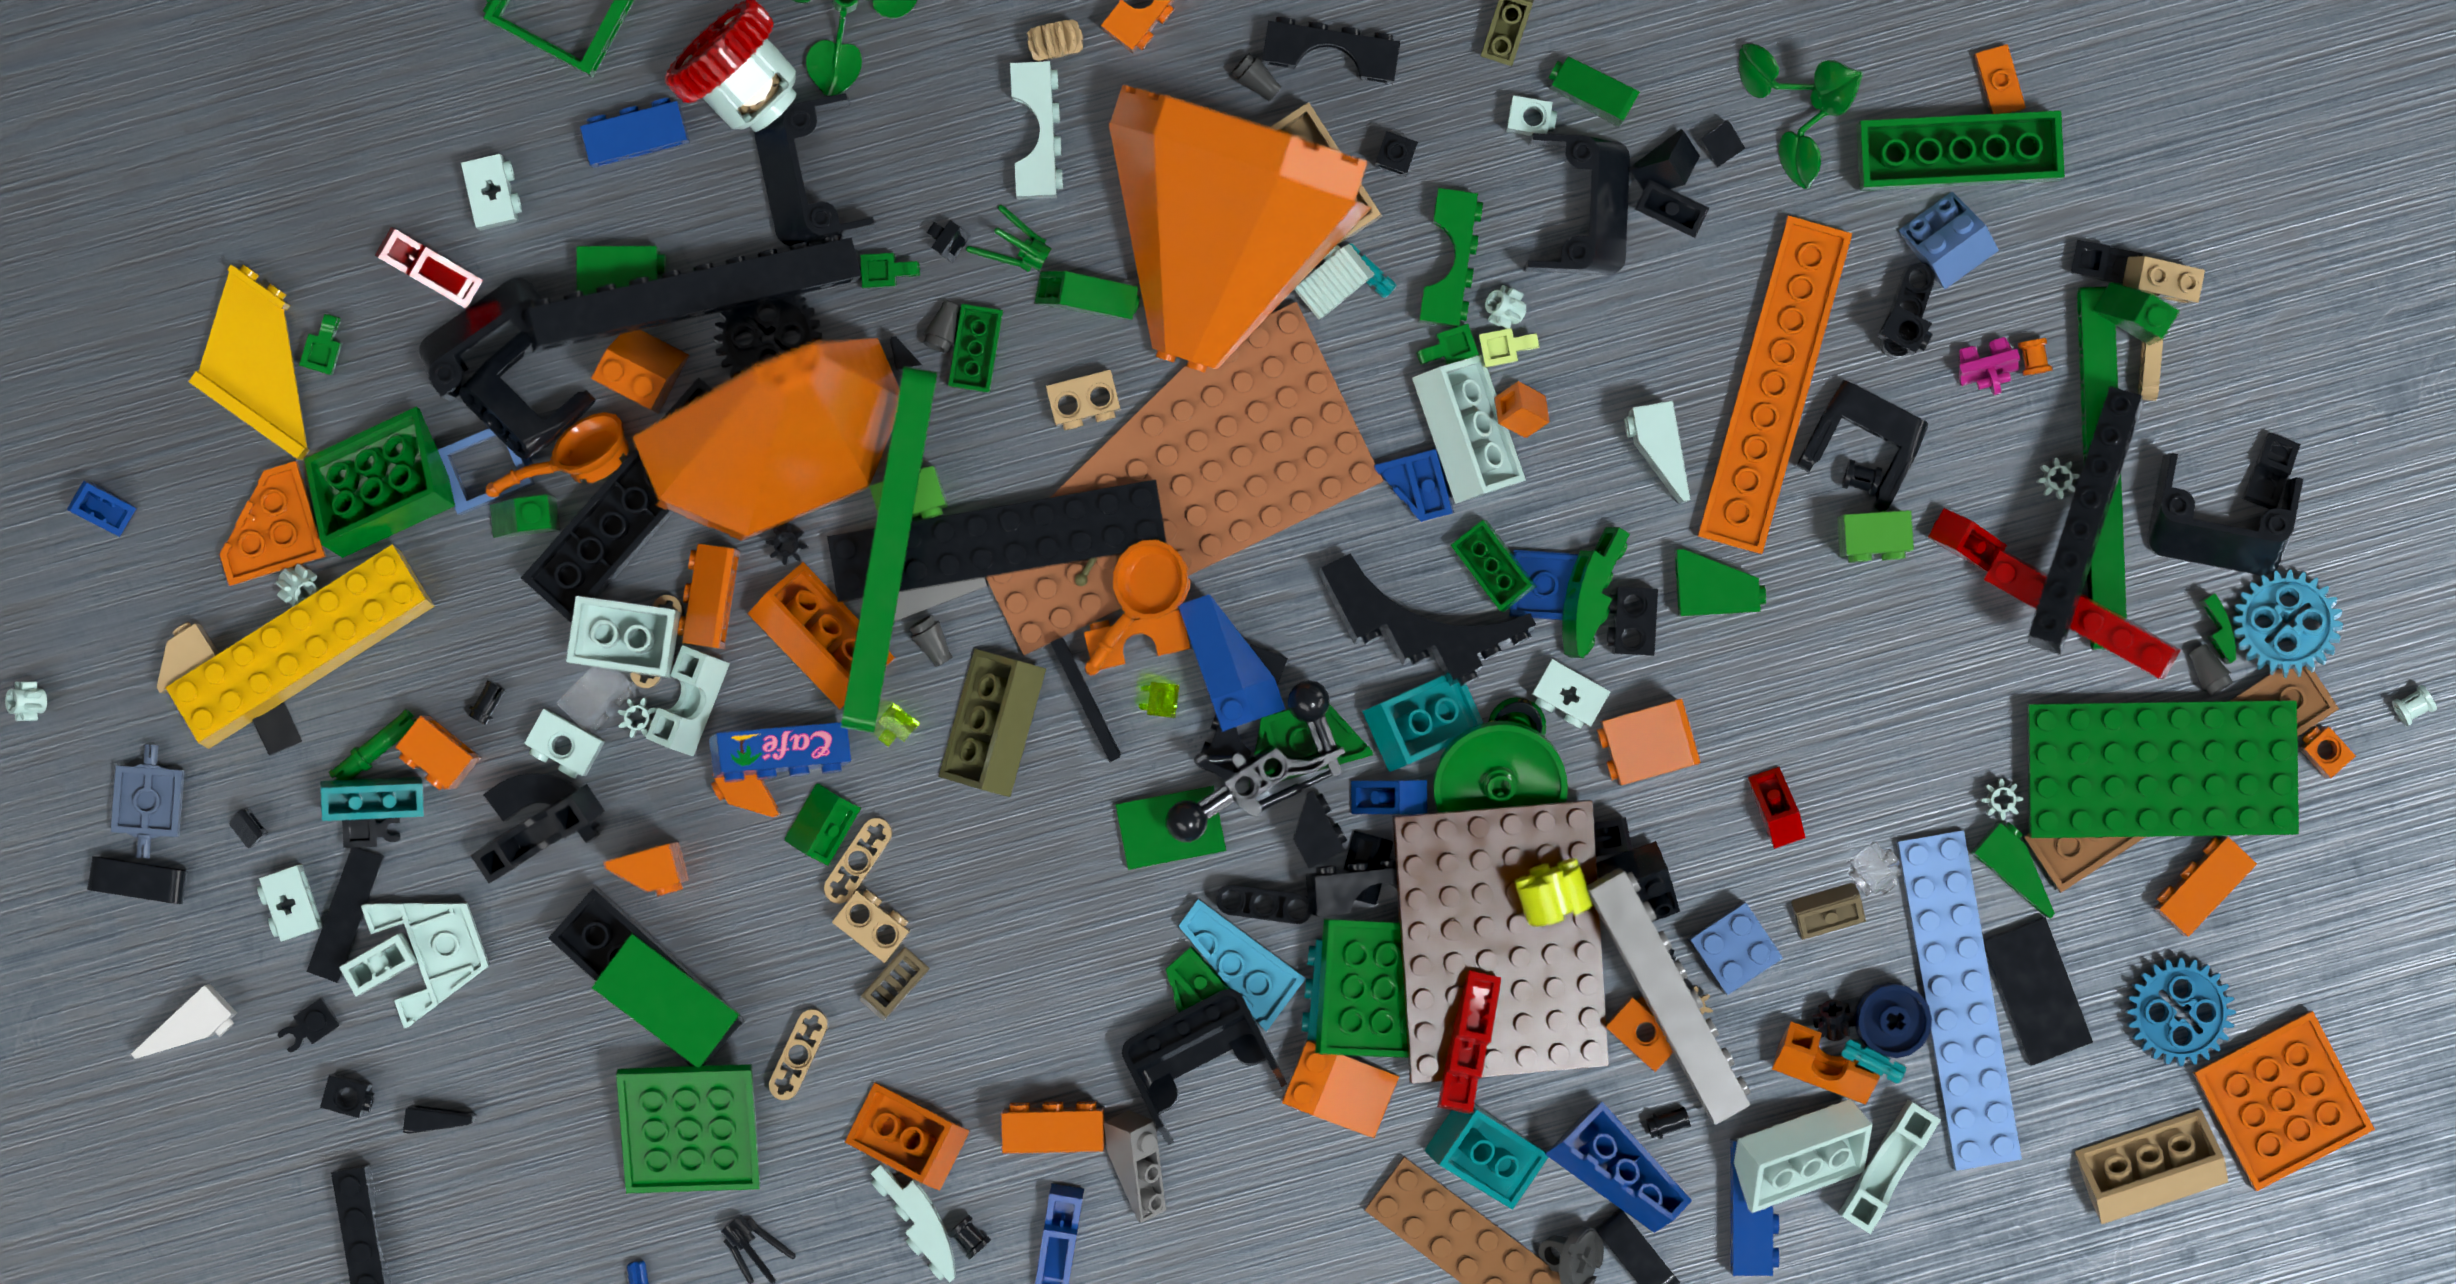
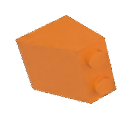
[591,330,689,414]
[1597,699,1701,786]

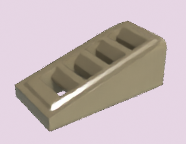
[859,947,930,1021]

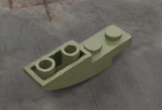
[1481,0,1534,66]

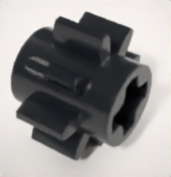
[766,524,809,566]
[1813,1000,1856,1041]

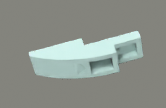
[870,1163,956,1283]

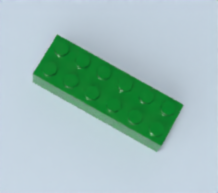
[1856,111,2065,191]

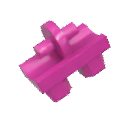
[1958,337,2020,396]

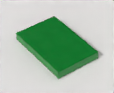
[1115,785,1226,870]

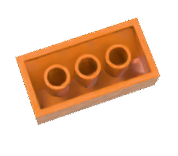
[747,562,895,710]

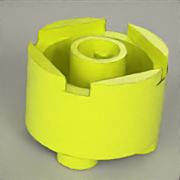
[1515,858,1592,926]

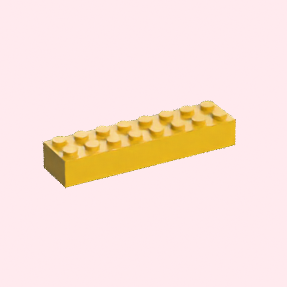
[165,544,435,749]

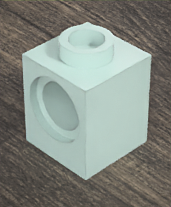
[1506,95,1557,136]

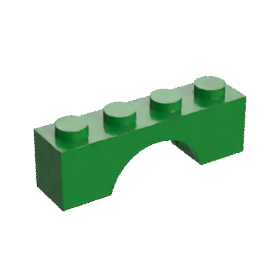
[1419,188,1483,328]

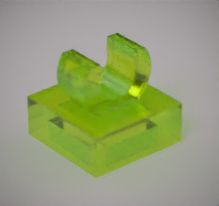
[1139,682,1180,718]
[878,703,920,747]

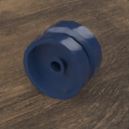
[1854,982,1932,1058]

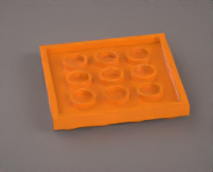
[2193,1010,2375,1192]

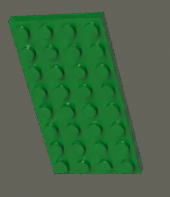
[2027,701,2299,838]

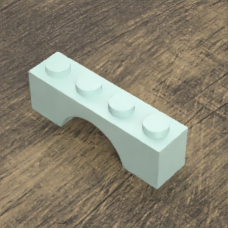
[1010,61,1063,199]
[1838,1100,1941,1234]

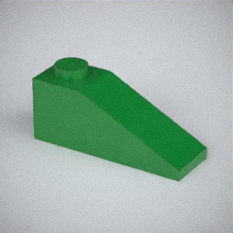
[1970,822,2055,919]

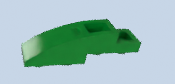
[1562,527,1630,658]

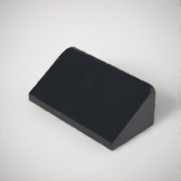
[1635,179,1709,238]
[252,702,302,755]
[1344,830,1393,905]

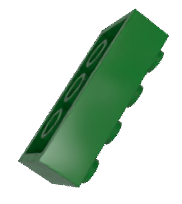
[948,304,1004,394]
[1451,520,1537,612]

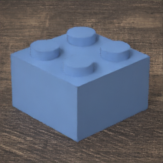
[1687,901,1783,995]

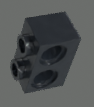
[1607,587,1658,656]

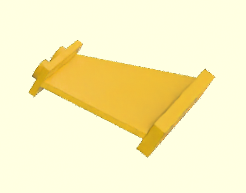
[188,264,310,460]

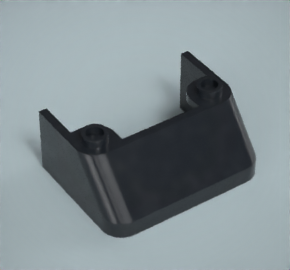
[754,93,878,246]
[1525,133,1630,275]
[2147,453,2303,576]
[1122,989,1287,1145]

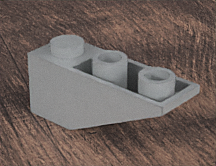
[1104,1110,1166,1223]

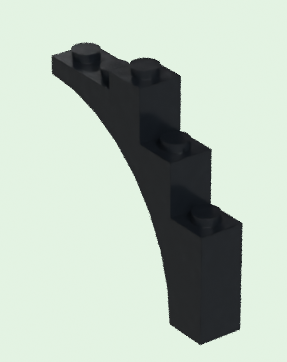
[1318,553,1536,687]

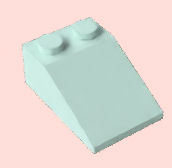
[1624,401,1690,504]
[566,596,680,679]

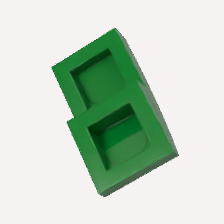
[2199,593,2236,664]

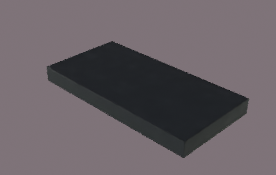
[1983,917,2093,1066]

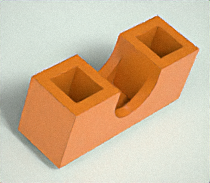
[1101,0,1175,54]
[1084,610,1191,670]
[1772,1021,1880,1105]

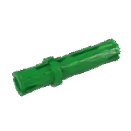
[329,709,417,780]

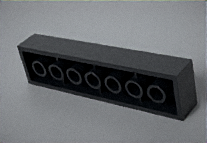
[521,377,714,623]

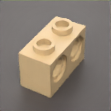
[2123,256,2205,304]
[1046,370,1121,431]
[832,889,911,963]

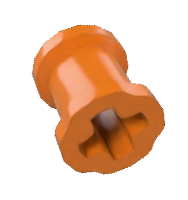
[2018,338,2053,376]

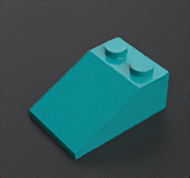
[1362,675,1484,772]
[1424,1104,1549,1210]

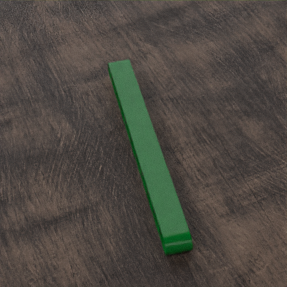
[2077,286,2127,650]
[841,366,938,733]

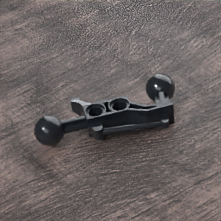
[1166,680,1345,842]

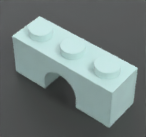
[646,645,730,756]

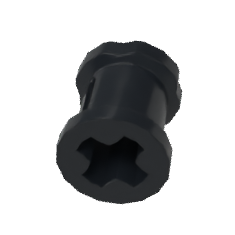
[1842,459,1882,497]
[947,1215,991,1259]

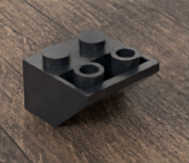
[1293,790,1347,869]
[1596,841,1680,922]

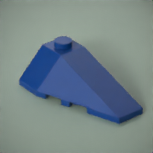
[1179,594,1285,732]

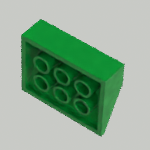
[304,406,455,558]

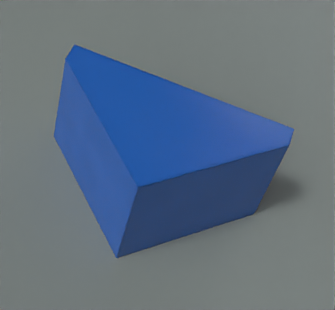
[67,481,137,537]

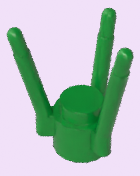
[966,205,1052,272]

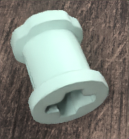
[2392,685,2437,727]

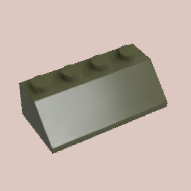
[938,648,1046,797]

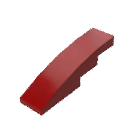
[1437,970,1502,1114]

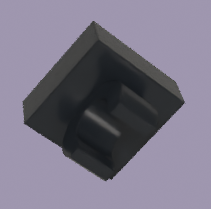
[926,220,971,263]

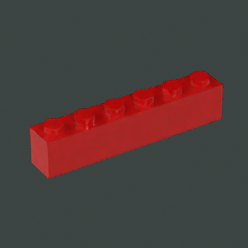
[1984,551,2181,679]

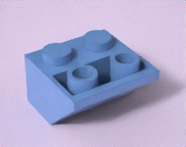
[1899,191,1999,289]

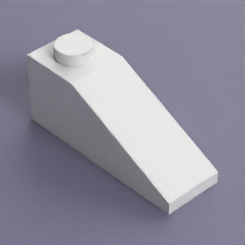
[131,984,237,1059]

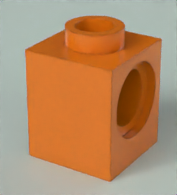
[2298,726,2356,778]

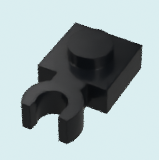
[342,818,400,848]
[277,998,341,1053]

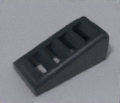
[403,1105,477,1134]

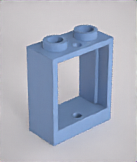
[438,428,535,515]

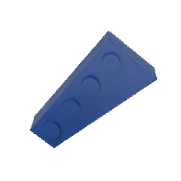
[1545,1102,1692,1233]

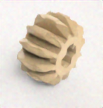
[1027,19,1083,62]

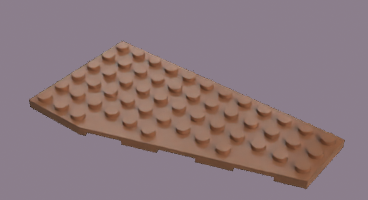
[986,301,1384,656]

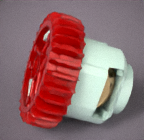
[665,0,797,132]

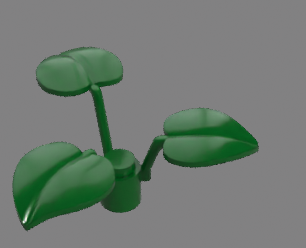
[792,0,917,97]
[1739,43,1863,189]

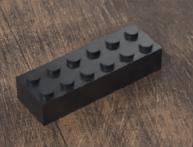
[548,887,745,1066]

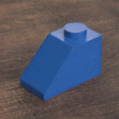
[1351,780,1427,814]

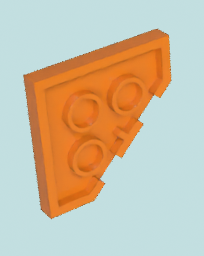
[219,461,327,586]

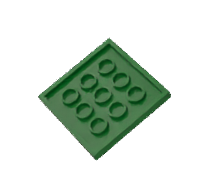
[1315,919,1408,1058]
[616,1064,760,1194]

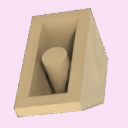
[156,622,219,694]

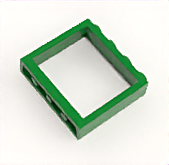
[483,0,635,78]

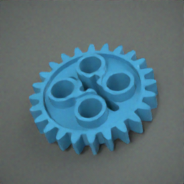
[2125,957,2236,1066]

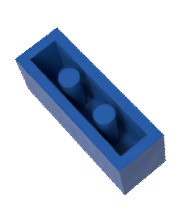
[580,98,690,168]

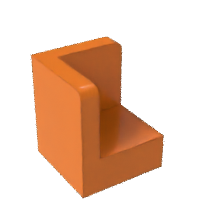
[1494,381,1550,438]

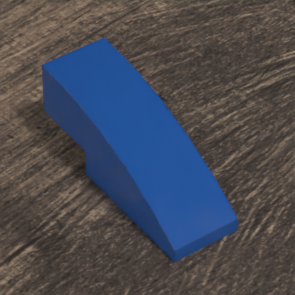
[1035,1183,1084,1284]

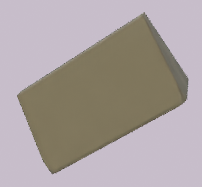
[1791,883,1866,940]

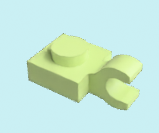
[1479,328,1539,368]

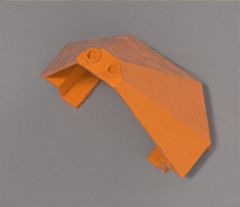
[1108,84,1371,373]
[632,338,900,541]

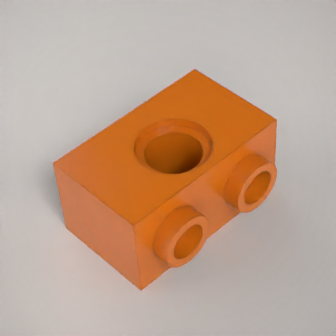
[1605,996,1673,1072]

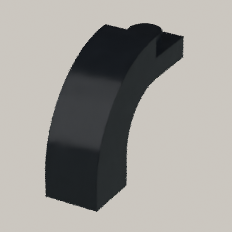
[483,773,600,843]

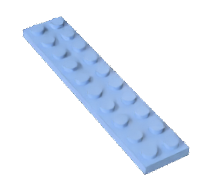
[1897,830,2022,1171]

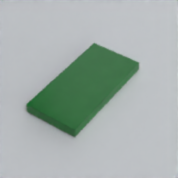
[592,934,740,1067]

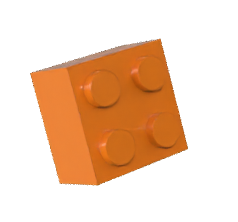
[395,716,482,790]

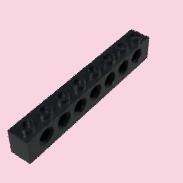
[2028,386,2142,655]

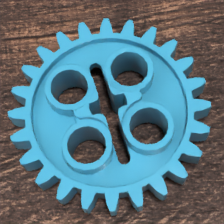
[2233,570,2343,678]

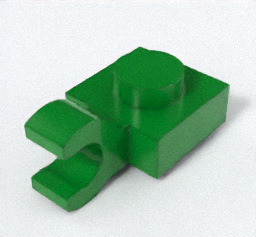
[860,253,920,289]
[299,314,343,375]
[1416,324,1479,365]

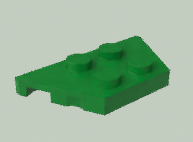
[1248,704,1373,787]

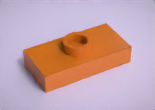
[1974,44,2026,114]

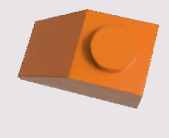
[711,774,781,818]

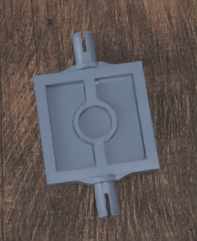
[111,744,185,858]

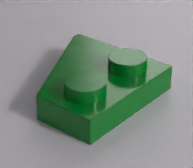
[1166,946,1230,1012]

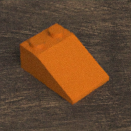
[1282,1039,1399,1138]
[845,1082,970,1191]

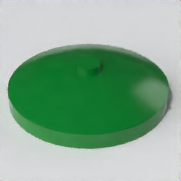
[1433,721,1568,812]

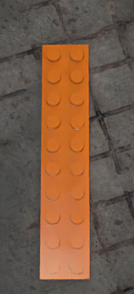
[1697,215,1853,555]

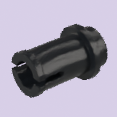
[468,680,506,725]
[1646,1106,1691,1139]

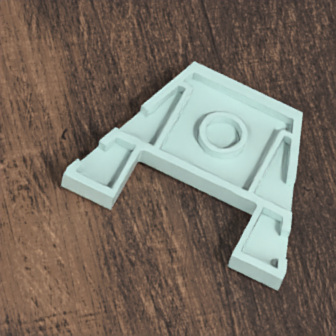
[361,902,490,1029]

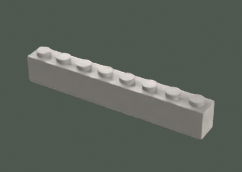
[1587,868,1751,1124]

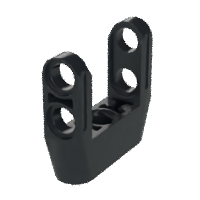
[459,332,596,459]
[1797,380,1929,512]

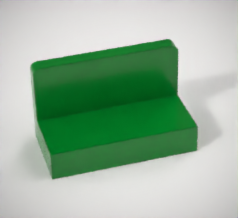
[785,783,861,866]

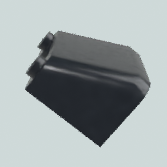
[419,277,542,402]

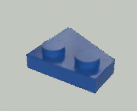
[1374,449,1454,522]

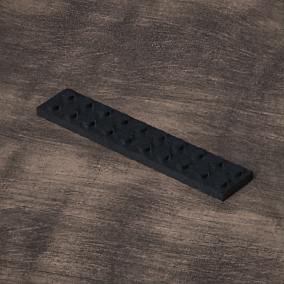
[827,480,1167,603]

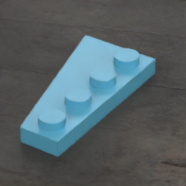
[1179,899,1306,1032]

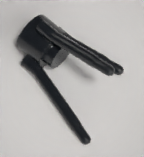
[721,1215,796,1284]

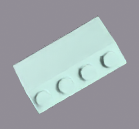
[1412,355,1526,504]
[1734,1099,1872,1213]

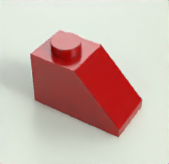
[1928,508,2007,573]
[1748,767,1806,849]

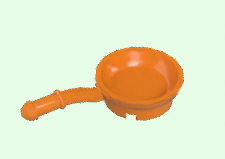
[485,412,629,498]
[1085,540,1190,676]

